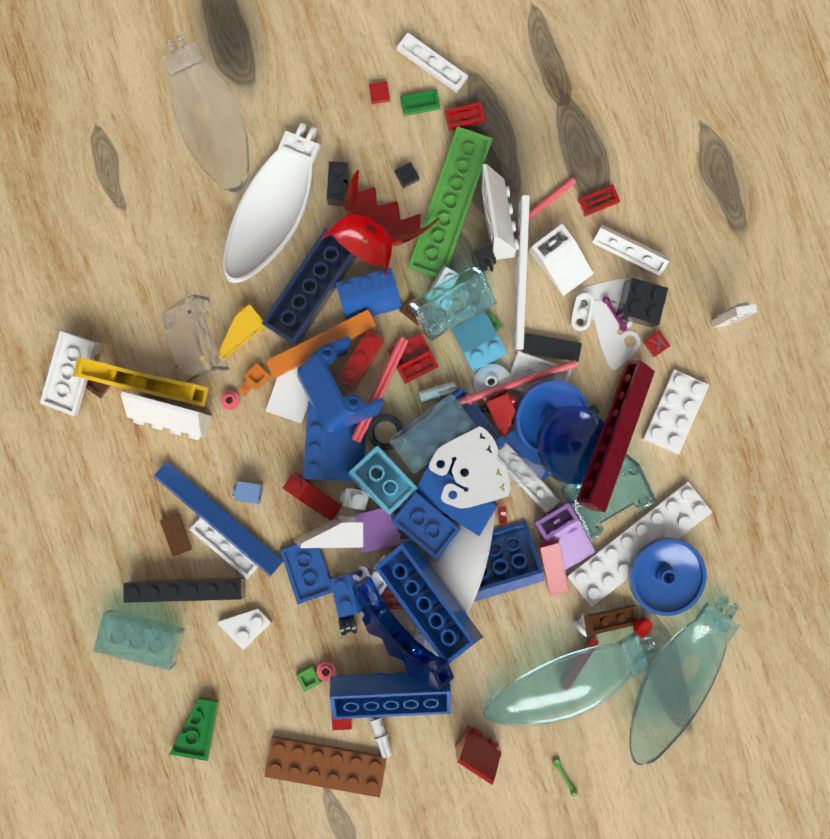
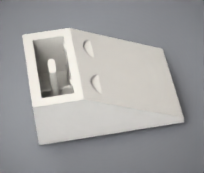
[529,224,594,296]

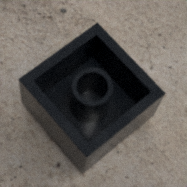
[616,277,668,328]

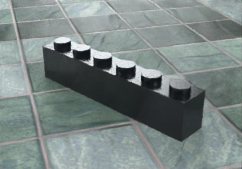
[123,577,245,603]

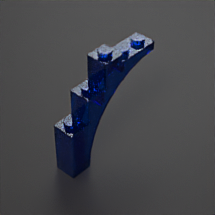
[352,576,454,690]

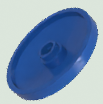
[514,379,590,457]
[629,538,707,616]

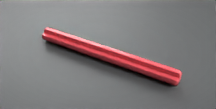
[352,337,408,443]

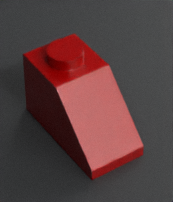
[486,390,517,437]

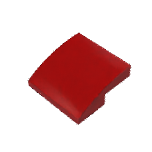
[387,333,439,384]

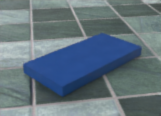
[415,463,499,536]

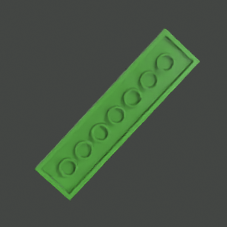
[408,126,493,278]

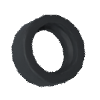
[367,414,404,451]

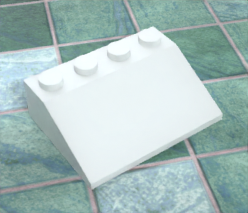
[481,164,519,260]
[121,392,212,440]
[295,515,363,548]

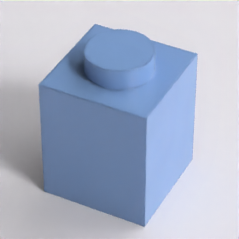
[232,481,263,504]

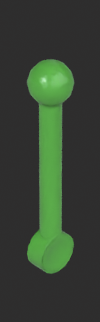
[553,758,578,797]

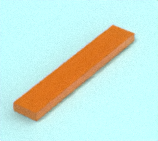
[266,310,377,379]

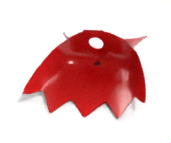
[322,169,440,277]

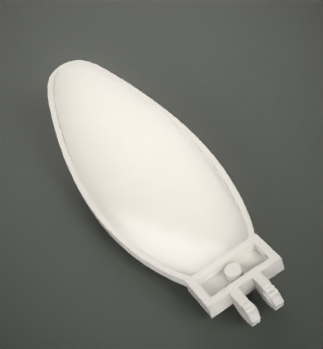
[223,122,321,283]
[412,511,495,670]

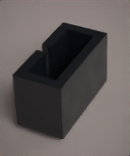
[327,161,350,206]

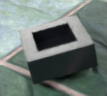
[394,162,420,189]

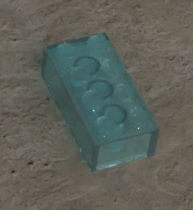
[409,265,497,341]
[389,394,477,474]
[93,610,185,670]

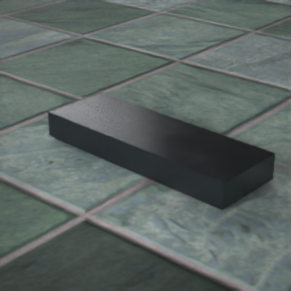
[522,333,582,363]

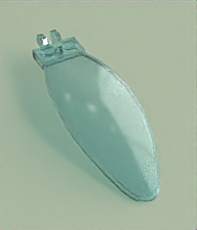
[629,596,740,765]
[483,633,659,726]

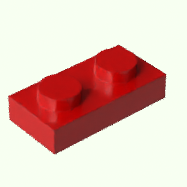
[444,102,485,131]

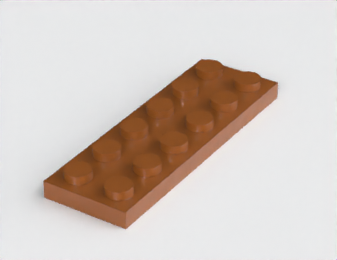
[265,736,387,798]

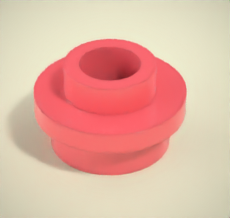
[220,391,240,410]
[316,661,336,681]

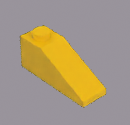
[217,304,265,361]

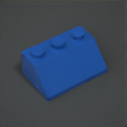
[336,268,402,320]

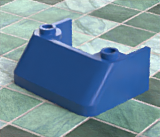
[297,336,384,432]

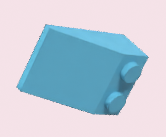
[447,305,507,372]
[348,446,418,515]

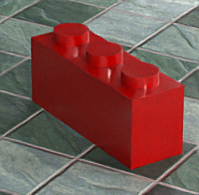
[337,330,385,391]

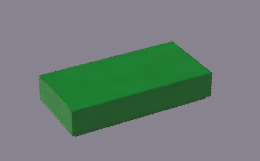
[400,89,440,116]

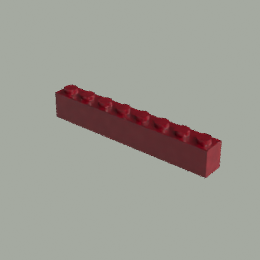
[576,360,655,513]

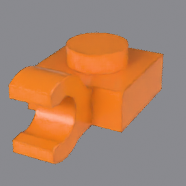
[238,363,271,396]

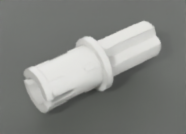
[418,381,457,402]
[370,717,393,758]

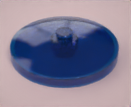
[537,406,604,484]

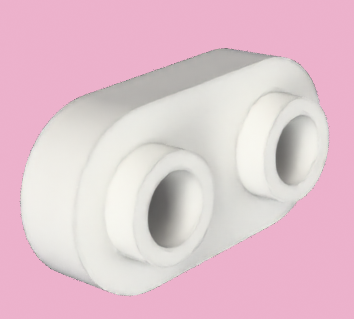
[570,293,594,332]

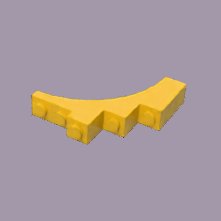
[73,357,209,407]

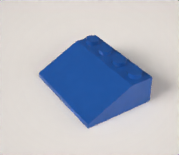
[303,401,366,482]
[474,521,544,602]

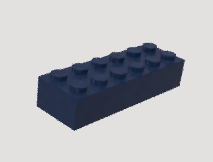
[262,228,357,346]

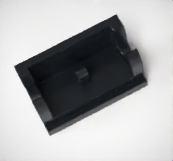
[472,244,496,280]

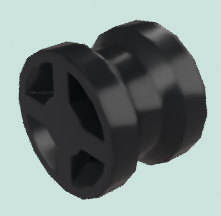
[339,614,358,636]

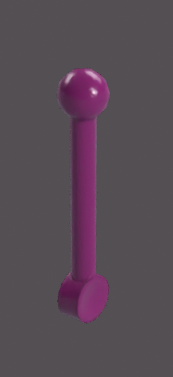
[602,296,627,331]

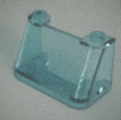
[561,454,656,540]

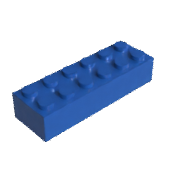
[374,540,483,666]
[330,670,451,719]

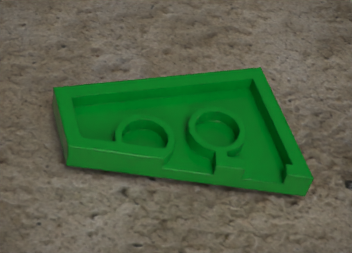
[169,697,219,761]

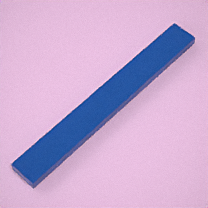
[154,462,283,577]

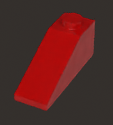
[282,472,343,521]

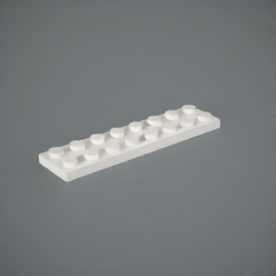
[567,482,712,607]

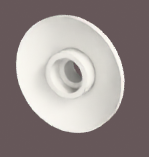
[474,364,512,401]

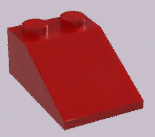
[455,726,502,785]

